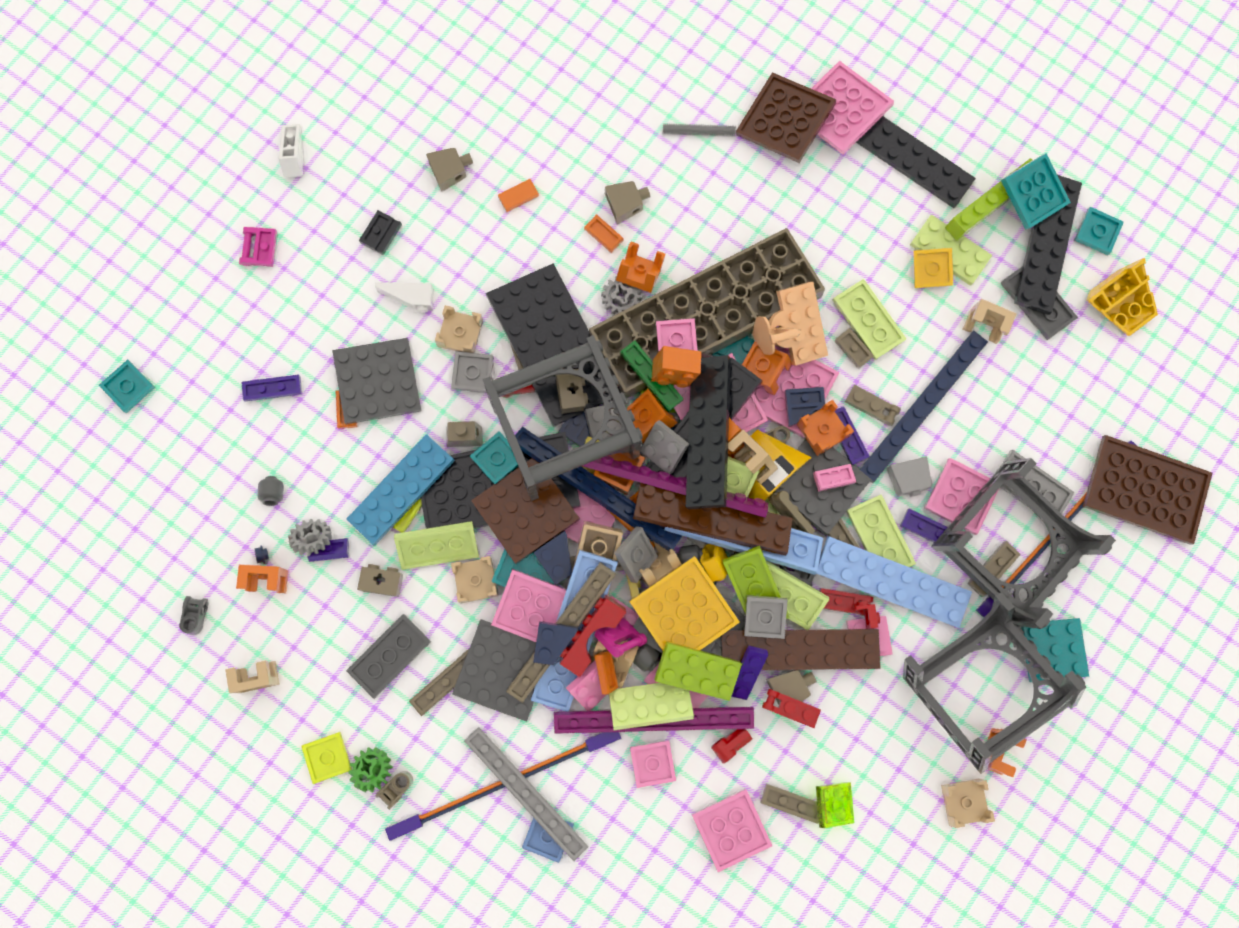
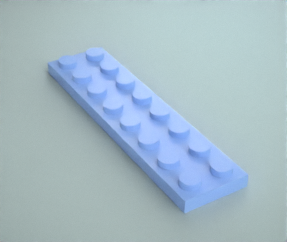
[664,527,823,575]
[816,536,972,628]
[531,549,618,711]

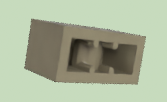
[556,369,588,414]
[357,564,403,597]

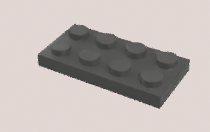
[1001,266,1078,340]
[346,614,432,699]

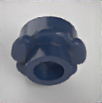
[254,545,269,564]

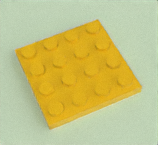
[629,556,740,651]

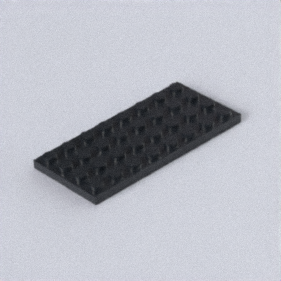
[486,263,621,427]
[421,432,581,529]

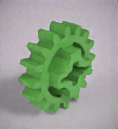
[348,747,393,793]

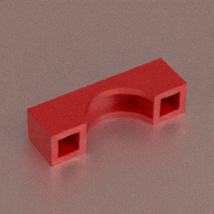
[560,595,626,677]

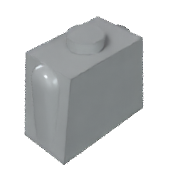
[886,456,933,497]

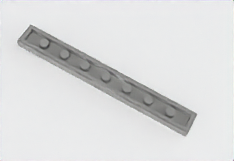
[464,727,589,861]

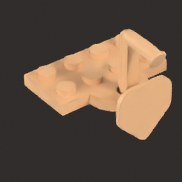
[752,282,828,366]

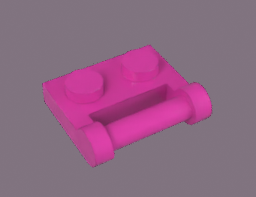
[239,227,277,267]
[594,618,647,658]

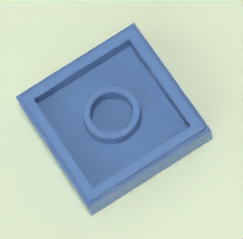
[522,818,574,863]

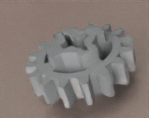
[601,276,642,315]
[288,519,332,556]

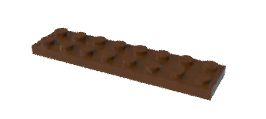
[633,482,793,556]
[721,629,881,670]

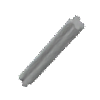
[663,123,736,137]

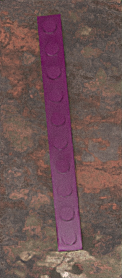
[582,456,768,518]
[554,707,754,734]

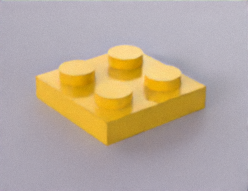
[913,248,953,288]

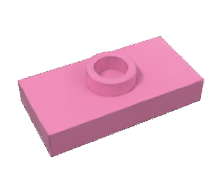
[813,464,856,492]

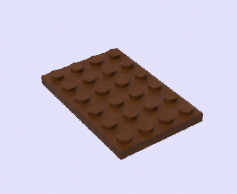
[1083,435,1213,545]

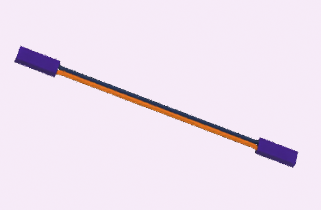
[976,440,1137,618]
[385,732,622,841]

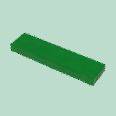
[620,340,684,412]

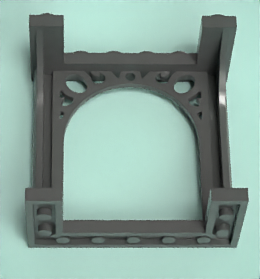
[482,335,643,501]
[931,458,1116,629]
[903,592,1087,774]

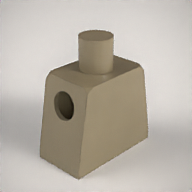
[426,148,473,192]
[604,181,651,224]
[446,421,483,447]
[765,670,817,705]

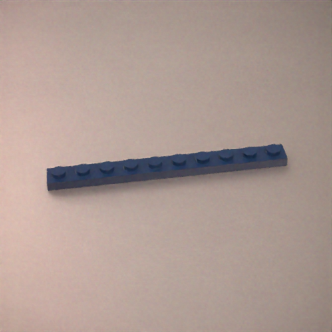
[860,330,988,483]
[515,426,682,552]

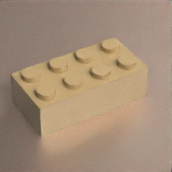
[572,521,623,595]

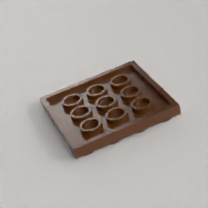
[736,72,836,164]
[471,458,580,564]

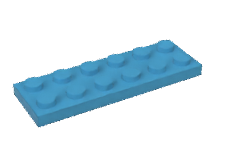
[346,434,455,546]

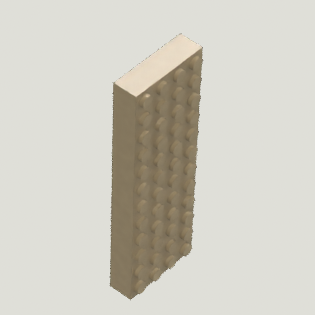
[589,228,825,399]

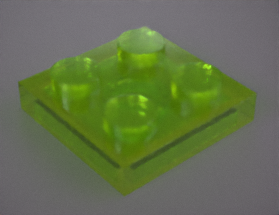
[816,782,855,828]

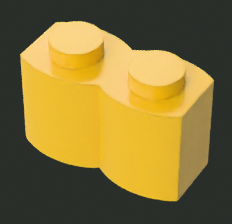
[700,543,728,582]

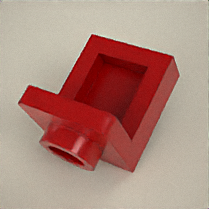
[852,601,880,629]

